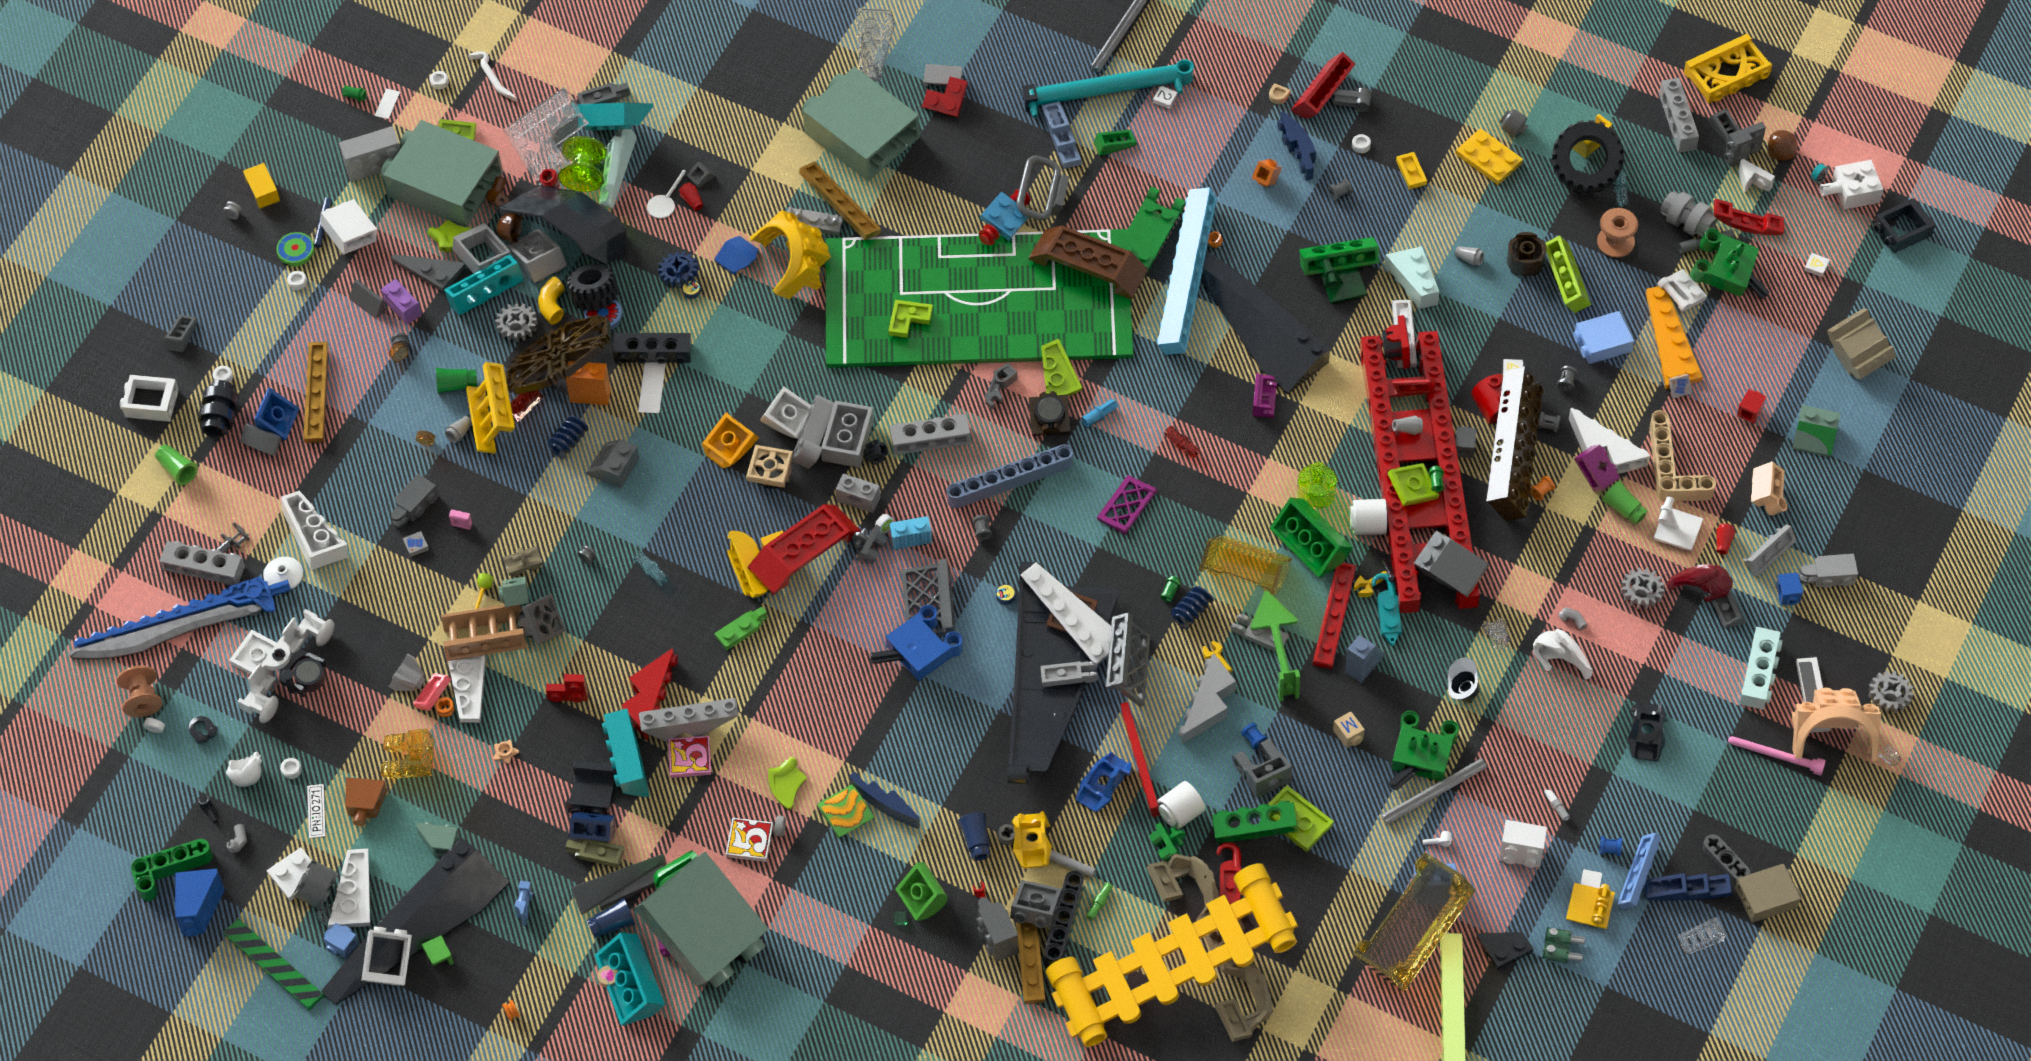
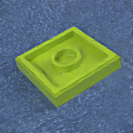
[1388,463,1439,506]

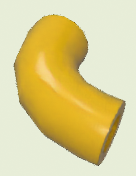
[538,276,565,325]

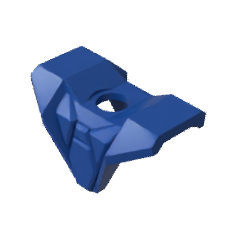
[1075,752,1132,812]

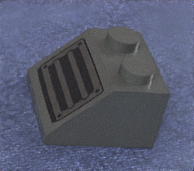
[586,439,640,488]

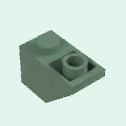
[416,822,460,857]

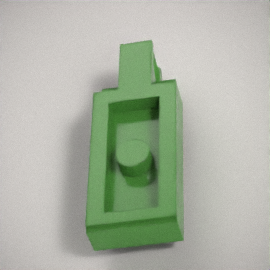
[714,607,768,650]

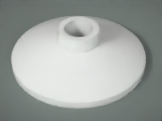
[264,557,303,590]

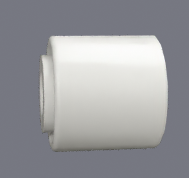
[1350,499,1387,535]
[1157,781,1205,830]

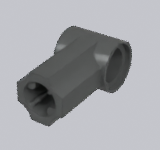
[1334,88,1372,112]

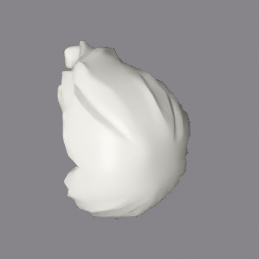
[226,752,262,787]

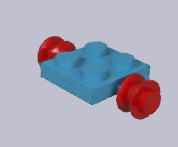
[978,189,1031,245]

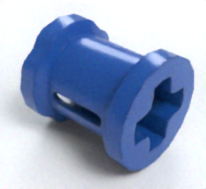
[1241,722,1267,750]
[1599,836,1622,856]

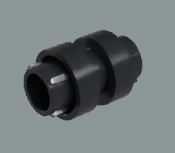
[198,380,238,438]

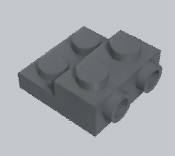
[1724,122,1766,167]
[1010,880,1062,928]

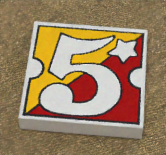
[726,818,773,862]

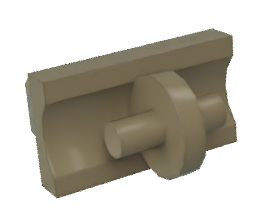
[503,546,543,577]

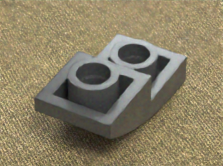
[240,423,282,456]

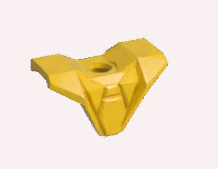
[1012,811,1052,869]

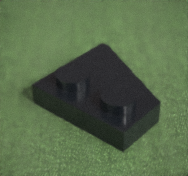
[1476,932,1534,970]

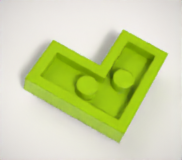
[888,300,933,338]

